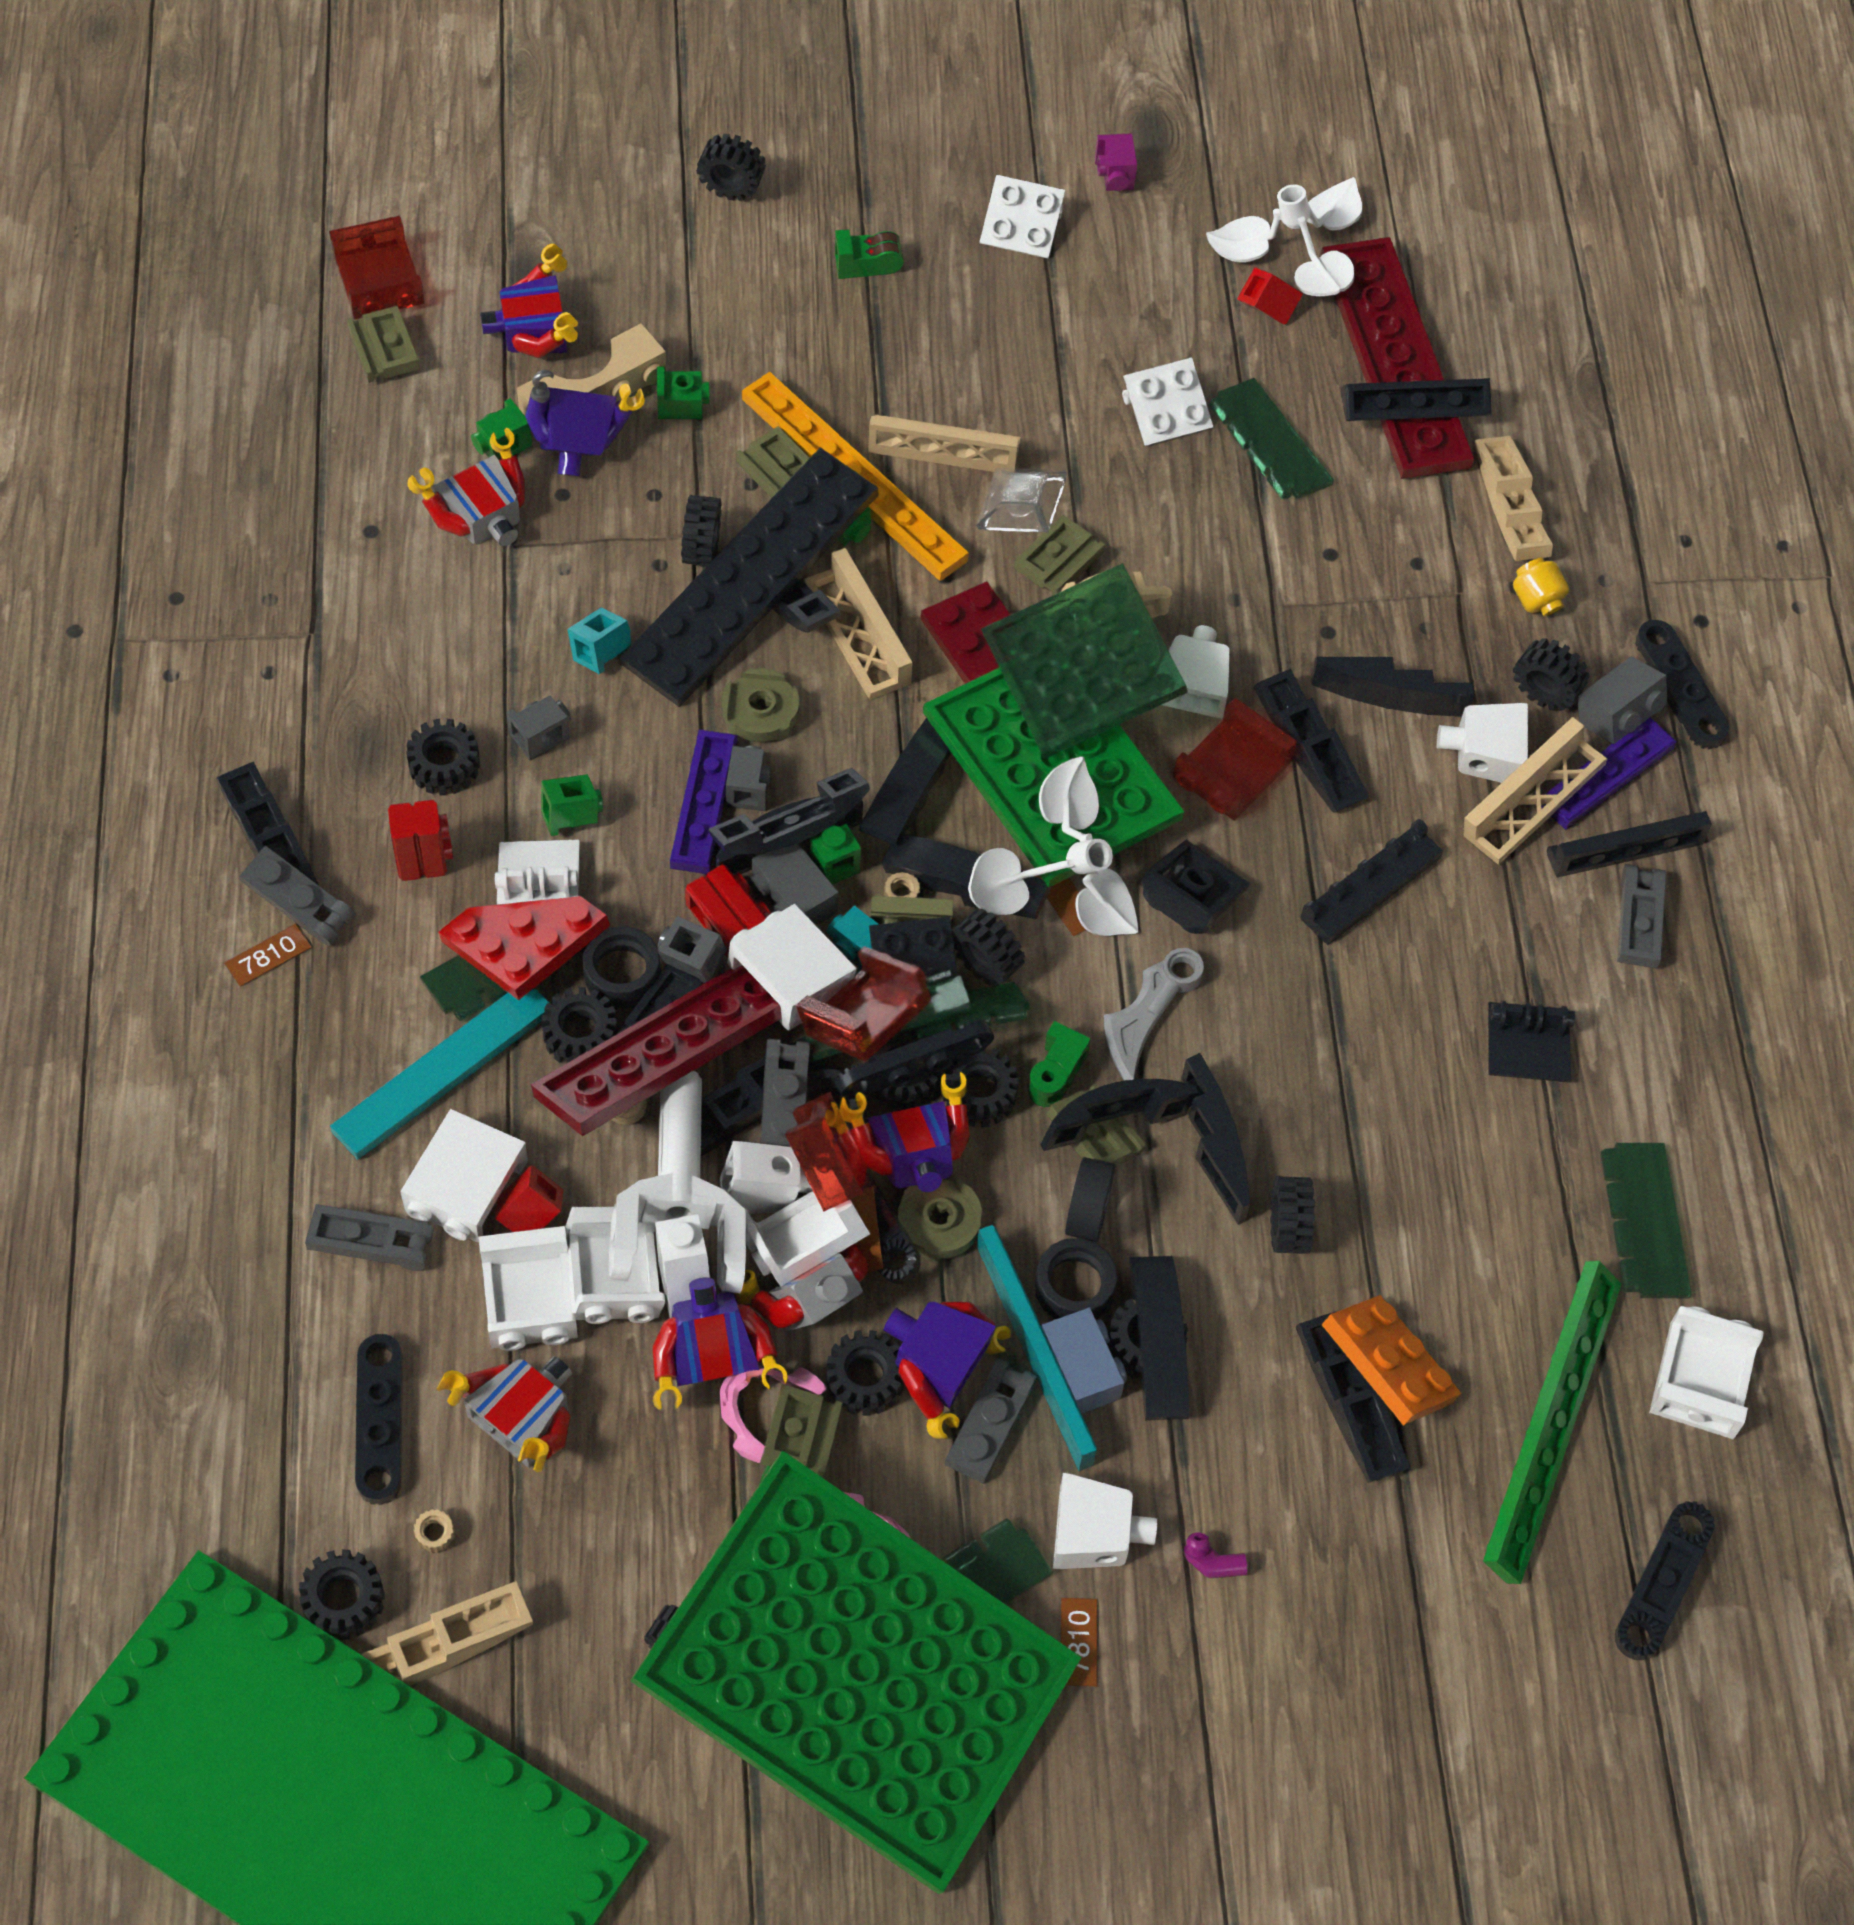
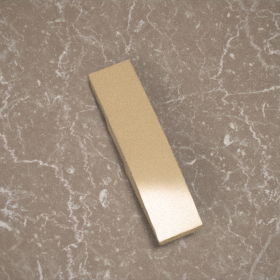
[1474,436,1553,561]
[360,1581,533,1686]

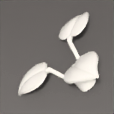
[1206,177,1363,296]
[968,757,1138,936]

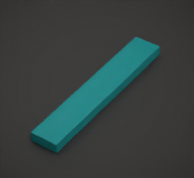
[330,988,549,1160]
[977,1225,1097,1471]

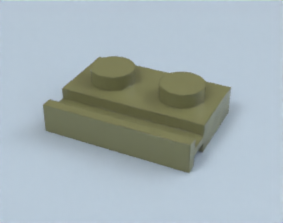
[346,306,420,383]
[736,426,809,498]
[1014,515,1105,598]
[870,896,953,924]
[1046,1084,1146,1166]
[760,1384,843,1478]

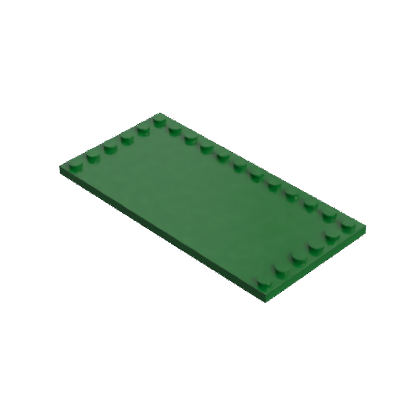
[24,1550,650,1925]

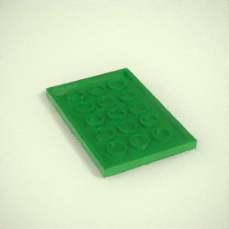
[923,640,1184,888]

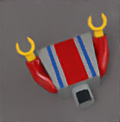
[408,428,525,547]
[734,1244,868,1331]
[437,1356,572,1472]

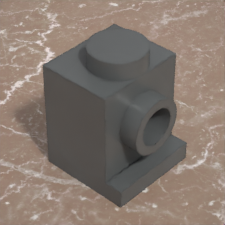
[506,695,571,760]
[726,746,771,811]
[657,916,727,983]

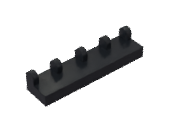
[1547,811,1712,878]
[1300,819,1443,945]

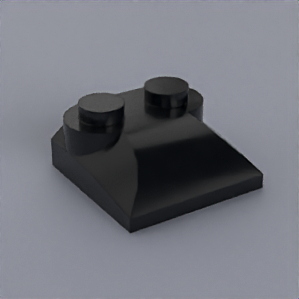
[1141,839,1250,934]

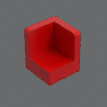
[1237,267,1303,325]
[495,1165,564,1232]

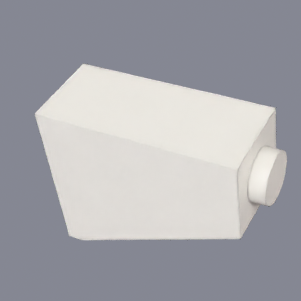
[655,1214,710,1318]

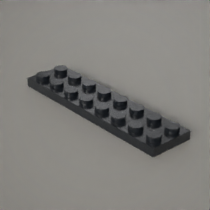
[620,447,879,707]

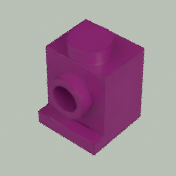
[1094,134,1137,191]

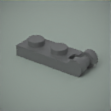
[239,846,356,946]
[1617,864,1666,968]
[760,1039,810,1154]
[305,1204,434,1271]
[945,1357,1038,1484]

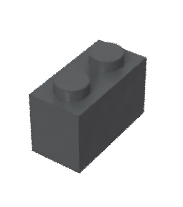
[1578,656,1667,744]
[750,843,838,926]

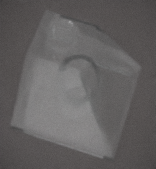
[976,468,1067,532]

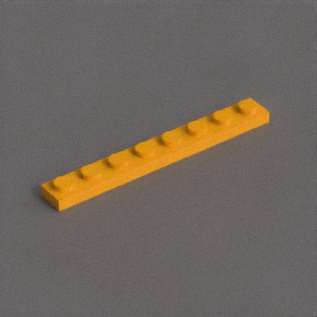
[742,372,969,581]

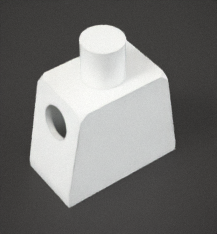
[1151,625,1230,719]
[1437,703,1528,783]
[720,1141,822,1214]
[1053,1473,1157,1569]

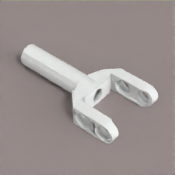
[609,1071,746,1293]

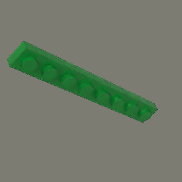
[1483,1261,1622,1584]

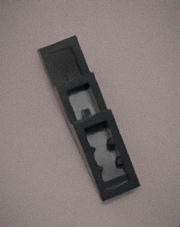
[1311,657,1474,717]
[1253,669,1369,813]
[859,718,952,845]
[217,761,319,885]
[882,834,1051,919]
[701,1036,829,1156]
[1181,1053,1251,1225]
[1295,1310,1410,1483]

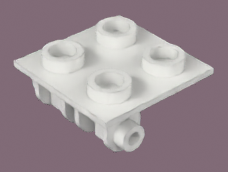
[979,175,1065,259]
[1122,357,1213,446]
[495,840,580,905]

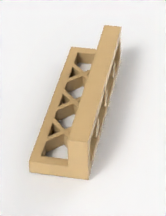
[868,415,1021,475]
[804,548,913,700]
[1464,717,1607,865]

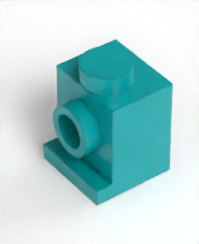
[567,607,632,674]
[827,906,879,980]

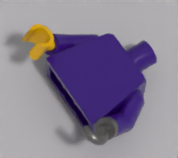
[525,370,645,476]

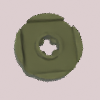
[721,668,799,742]
[897,1178,982,1262]

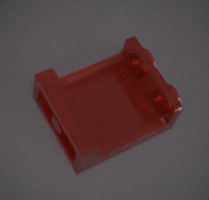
[329,215,425,319]
[1173,698,1297,821]
[796,946,932,1062]
[785,1092,867,1212]

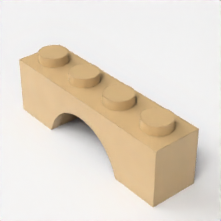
[517,323,667,415]

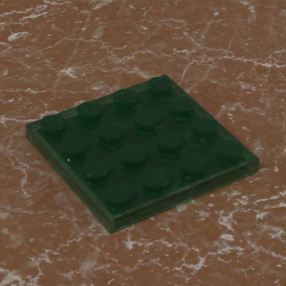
[981,563,1188,759]

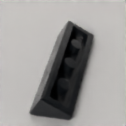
[1341,378,1492,422]

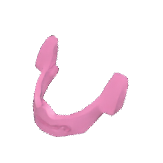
[720,1366,827,1463]

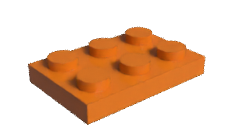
[1322,1295,1462,1426]

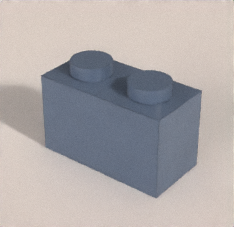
[1042,1307,1127,1414]

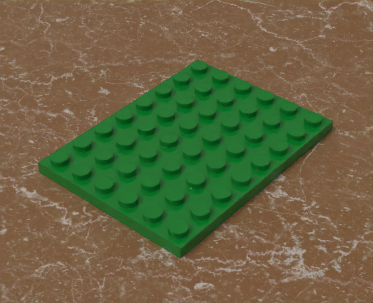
[630,1451,1082,1895]

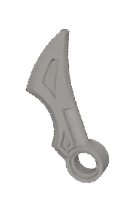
[1104,948,1204,1081]

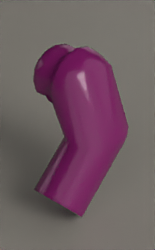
[1184,1532,1247,1578]

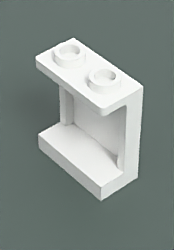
[727,904,857,1031]
[400,1109,528,1243]
[745,1159,870,1287]
[565,1207,665,1324]
[479,1226,578,1351]
[1649,1306,1764,1439]

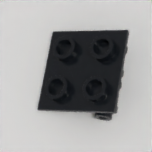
[869,917,960,1007]
[1488,1000,1575,1082]

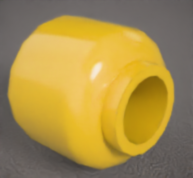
[1513,557,1570,617]

